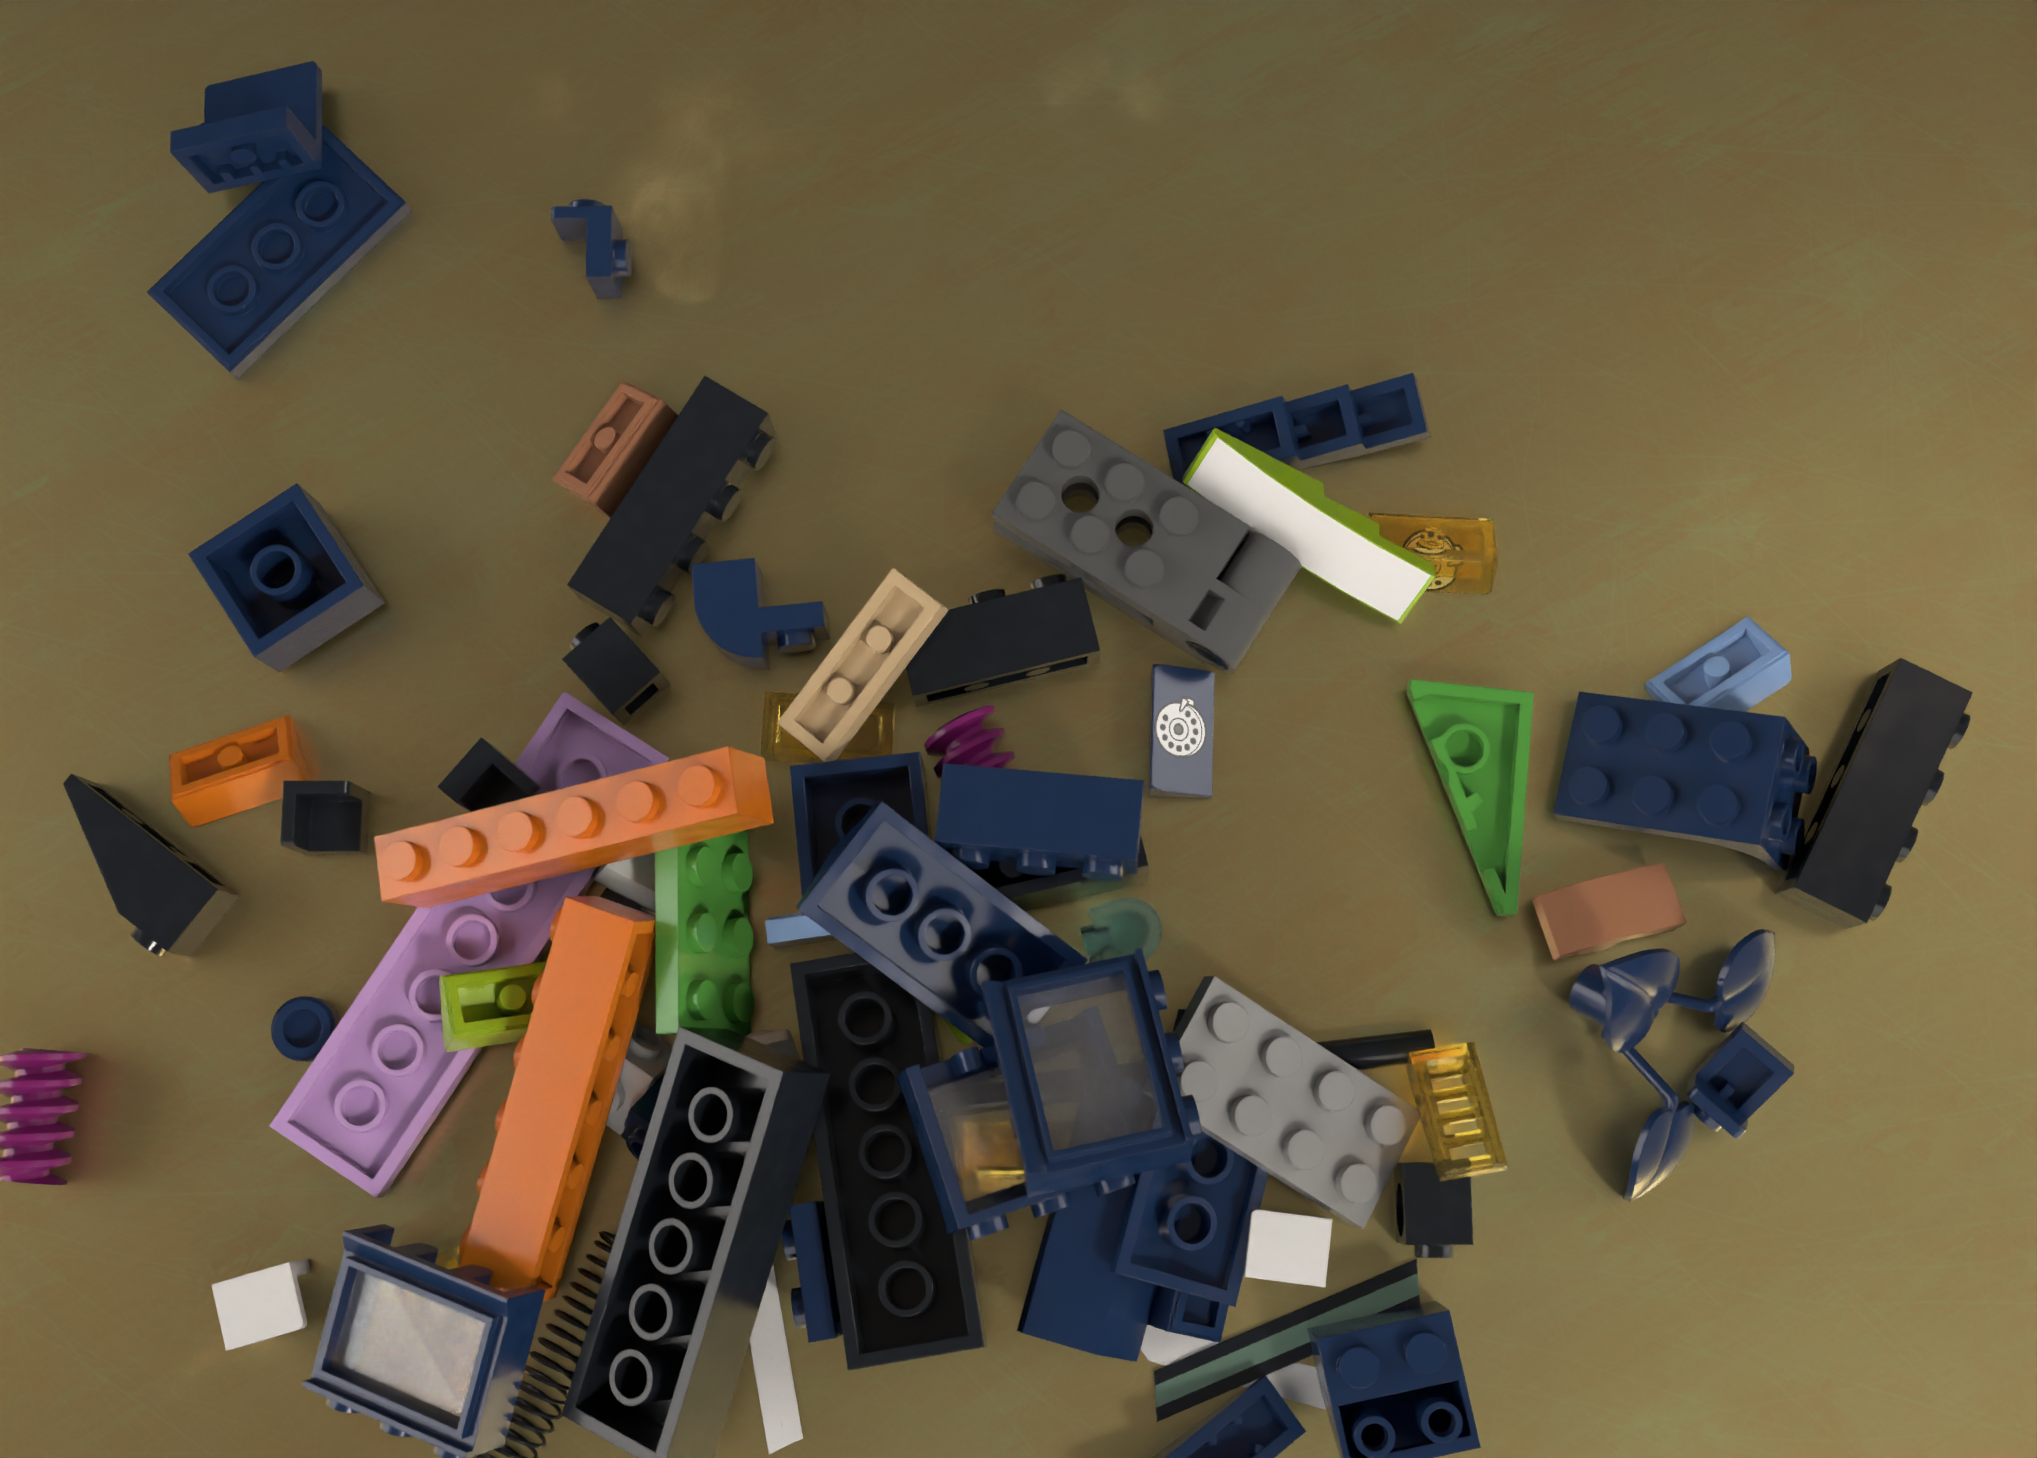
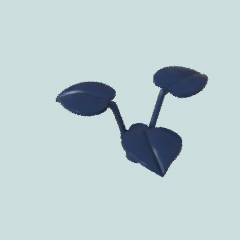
[1569,929,1775,1202]

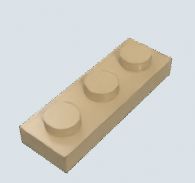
[777,568,949,762]

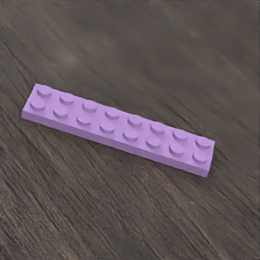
[270,691,672,1198]

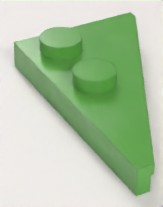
[1406,679,1534,917]

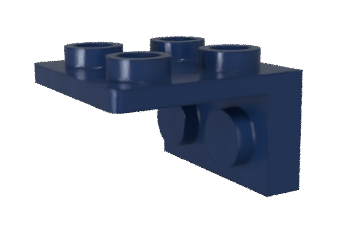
[170,61,322,194]

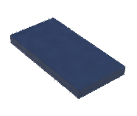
[147,125,412,379]

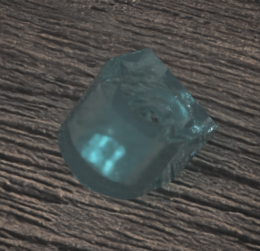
[1079,898,1162,963]

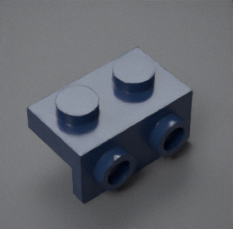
[782,1201,843,1343]

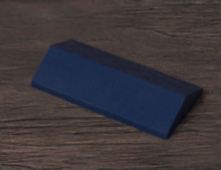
[796,800,1088,1048]
[1110,1009,1269,1307]
[1017,1077,1158,1362]

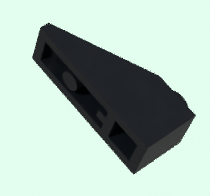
[63,774,240,957]

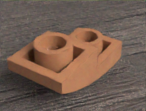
[1532,863,1687,960]

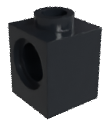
[562,617,670,726]
[1394,1162,1473,1258]

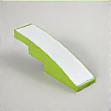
[1183,427,1436,623]

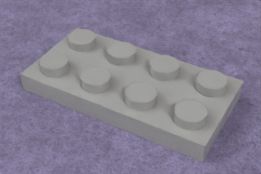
[1141,976,1423,1229]

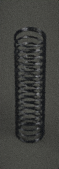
[474,1231,616,1458]

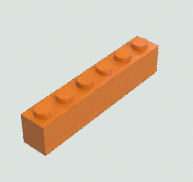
[374,746,774,908]
[459,896,655,1302]

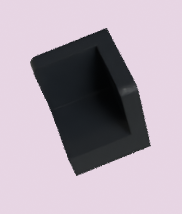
[438,737,548,812]
[280,781,370,855]

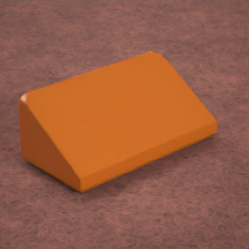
[169,715,310,827]

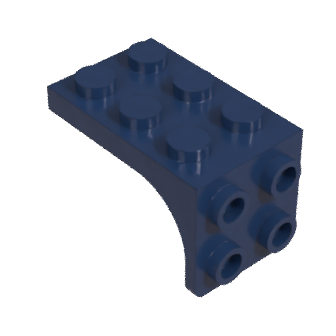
[1553,692,1817,871]

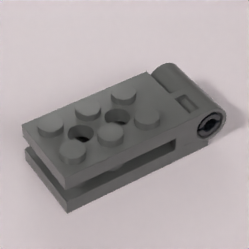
[992,409,1302,673]

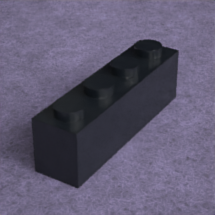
[567,376,776,637]
[1775,658,1973,929]

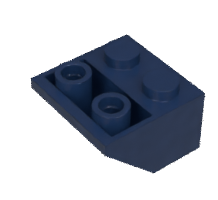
[1307,1301,1481,1458]

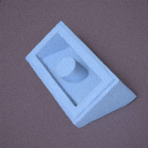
[1645,616,1792,712]

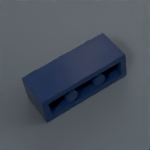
[934,763,1144,881]

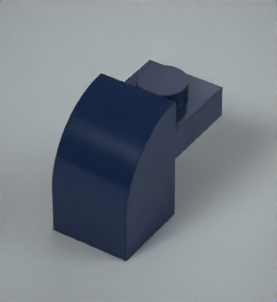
[691,558,830,670]

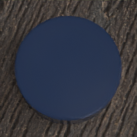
[271,996,341,1062]

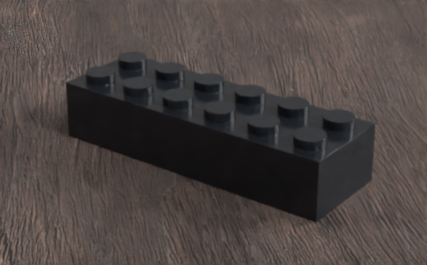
[790,952,988,1370]
[562,1027,831,1458]

